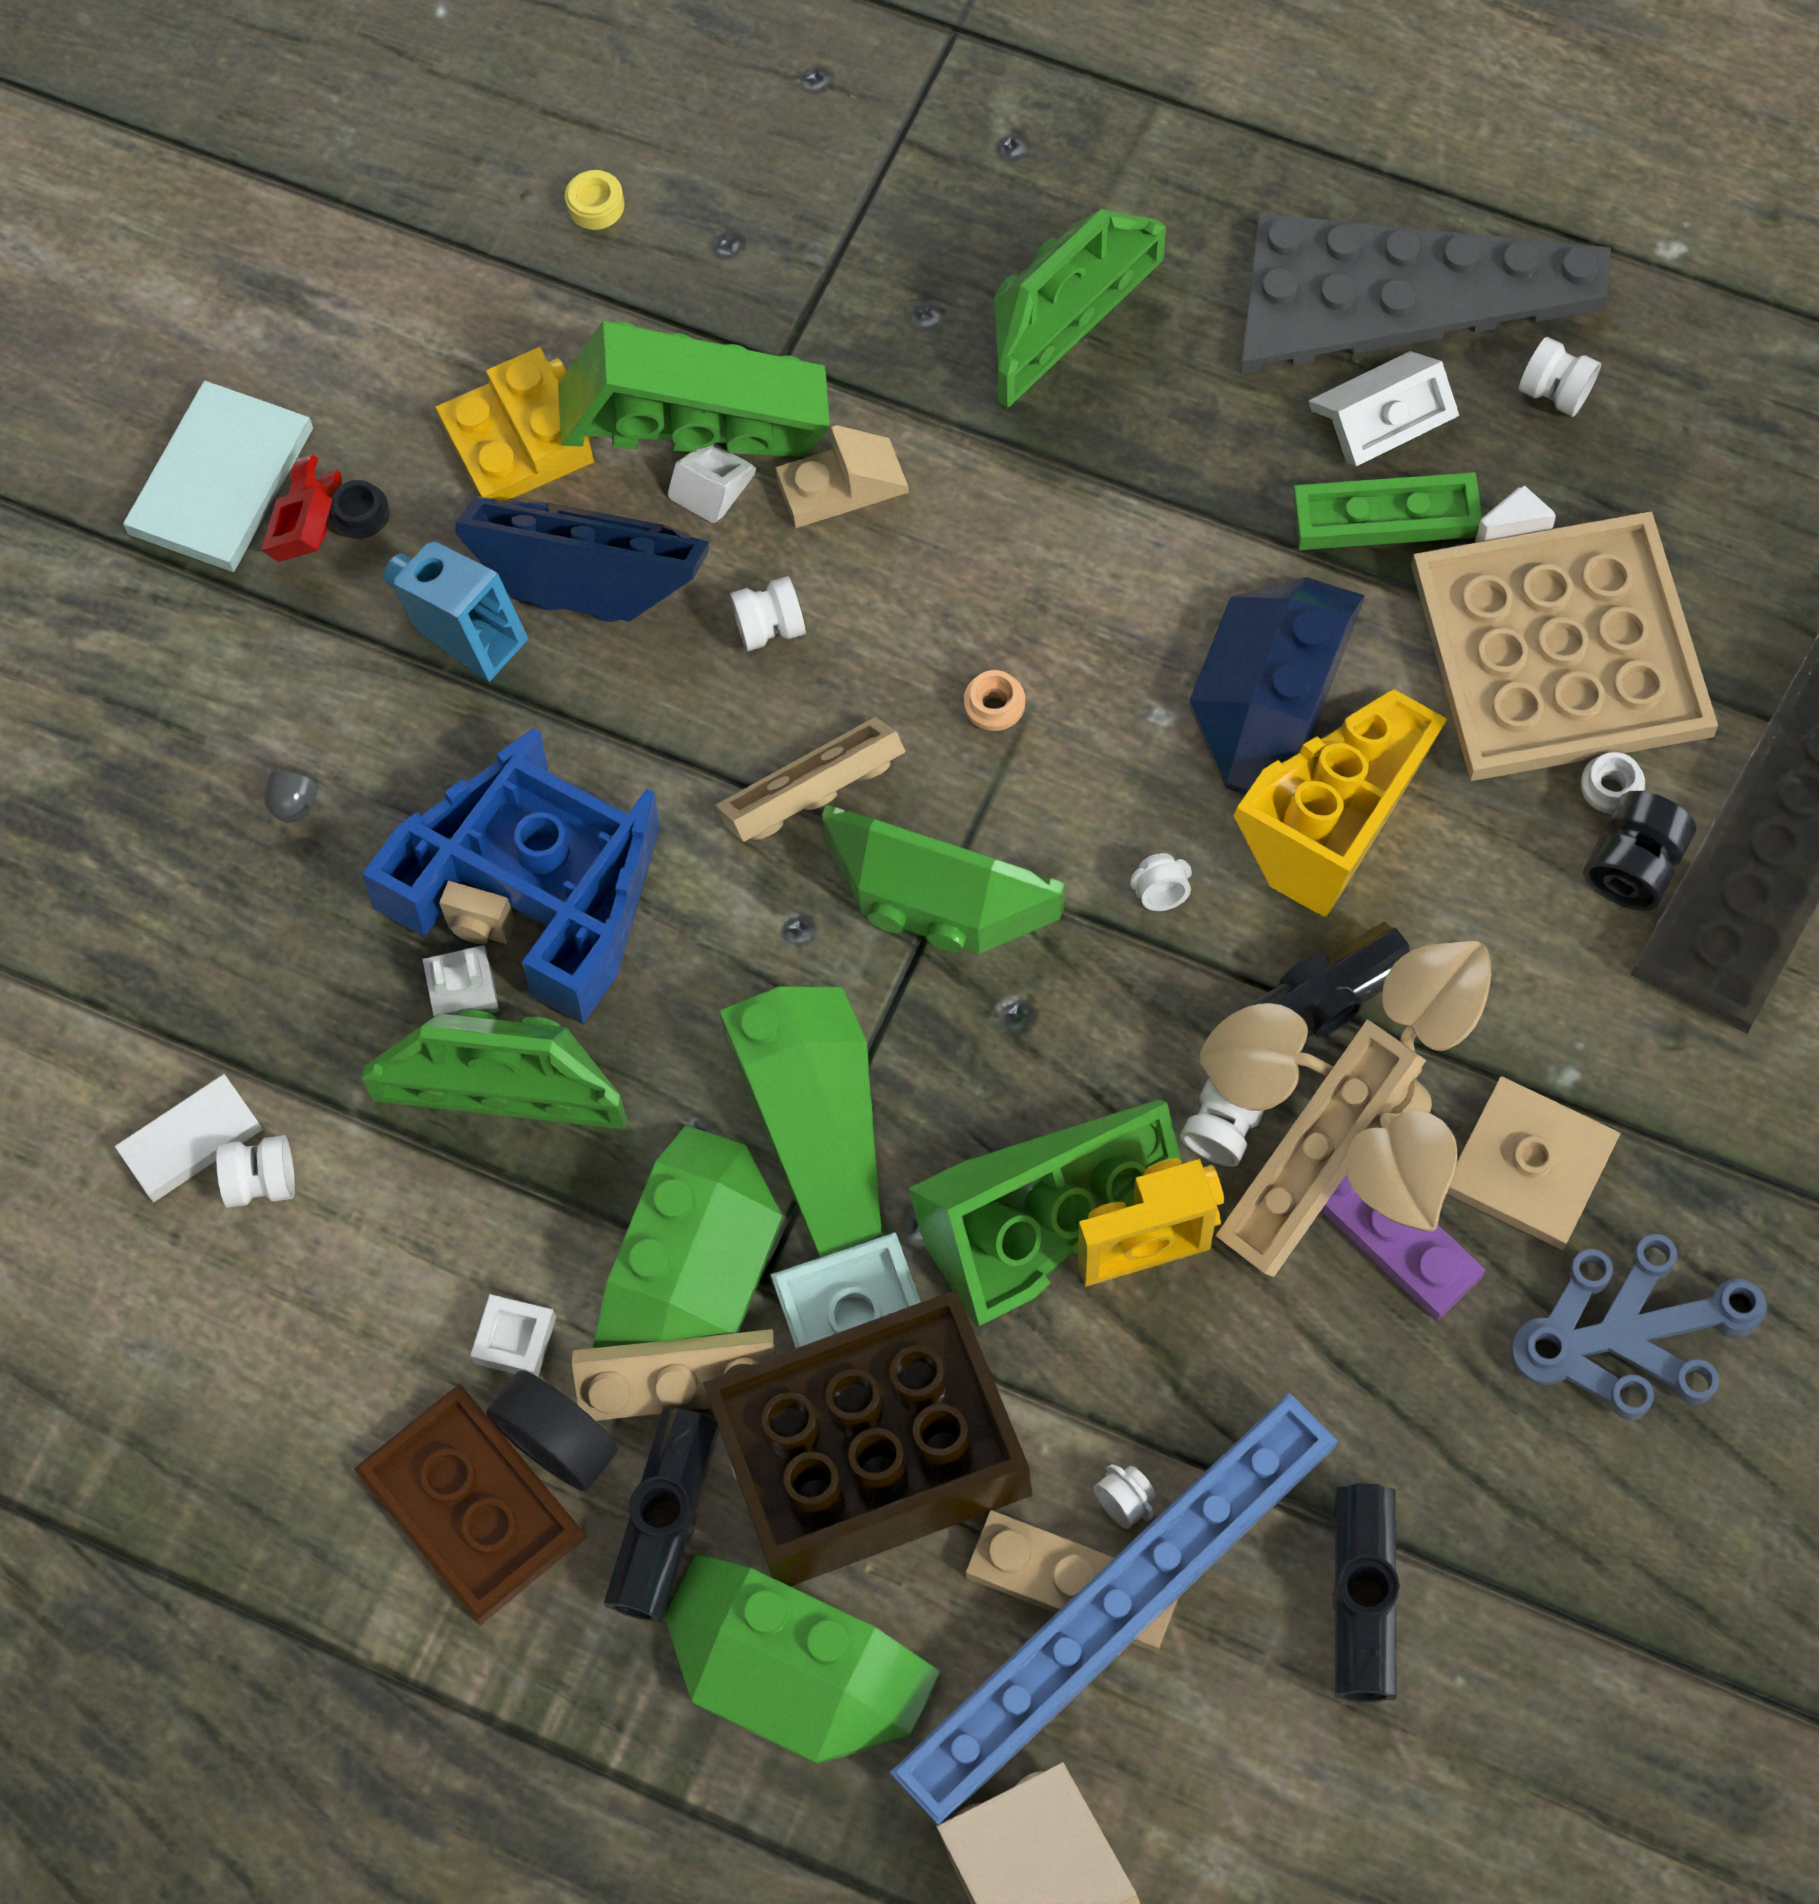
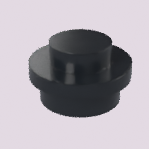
[329,480,390,539]

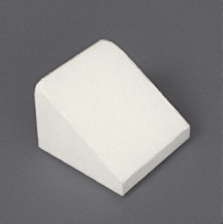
[668,444,756,523]
[1475,486,1556,543]

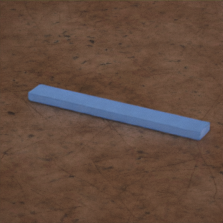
[890,1393,1338,1826]

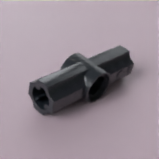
[1242,921,1410,1038]
[604,1408,719,1622]
[1331,1483,1400,1703]

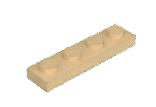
[1215,1019,1426,1277]

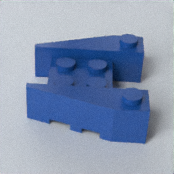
[362,728,660,1024]

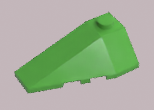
[719,987,882,1258]
[908,1099,1181,1326]

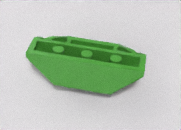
[994,209,1166,409]
[822,805,1065,954]
[361,1010,627,1129]
[593,1125,783,1348]
[664,1554,941,1765]

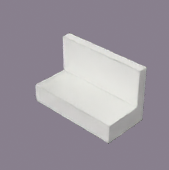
[1308,351,1459,466]

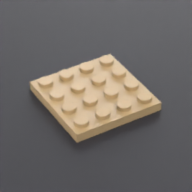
[1411,511,1718,781]

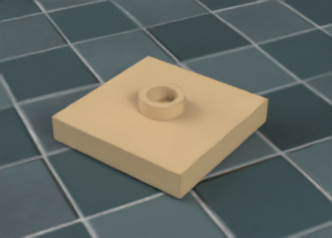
[1447,1076,1621,1251]

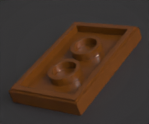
[354,1383,587,1626]

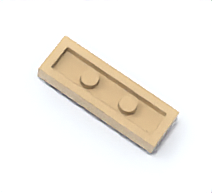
[715,717,906,842]
[572,1329,776,1421]
[966,1510,1179,1653]

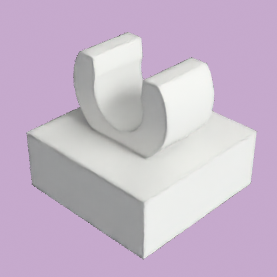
[423,945,500,1017]

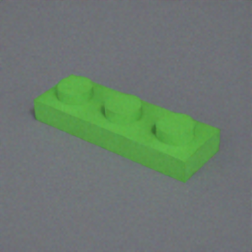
[1293,472,1482,550]

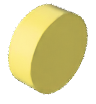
[565,170,624,230]

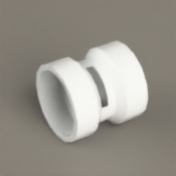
[1519,337,1601,417]
[729,576,806,652]
[1180,1078,1265,1167]
[216,1135,295,1208]

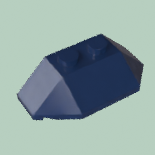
[455,496,709,622]
[1189,577,1365,795]

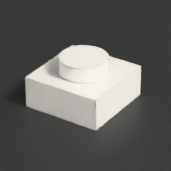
[470,1294,556,1377]

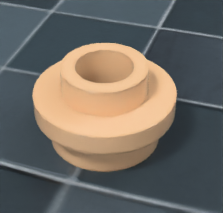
[964,670,1025,731]

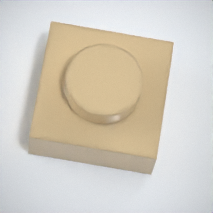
[439,881,516,945]

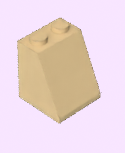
[936,1762,1140,1904]

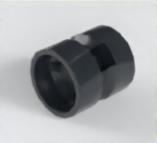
[1583,791,1697,911]

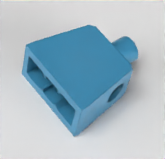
[384,541,528,682]

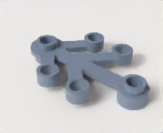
[1511,1234,1767,1420]

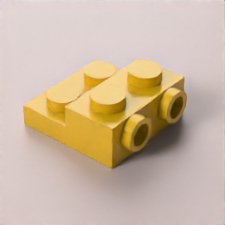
[435,347,594,502]
[1077,1158,1224,1287]

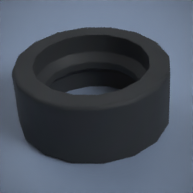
[486,1370,618,1491]

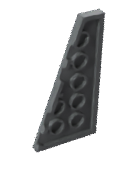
[1240,213,1611,374]

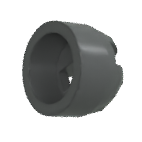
[265,771,319,823]

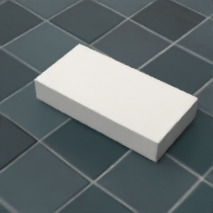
[115,1074,263,1203]

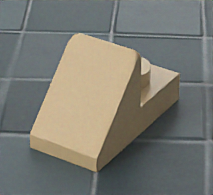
[775,425,909,528]

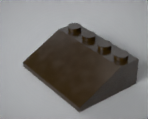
[703,1289,1033,1587]

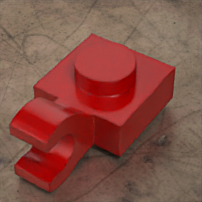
[261,454,342,562]

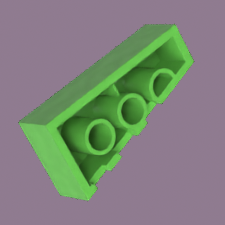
[558,320,830,457]

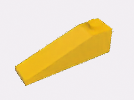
[1233,689,1447,918]

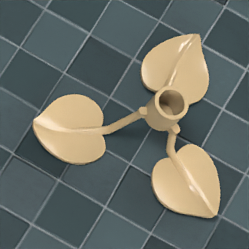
[1199,941,1491,1232]

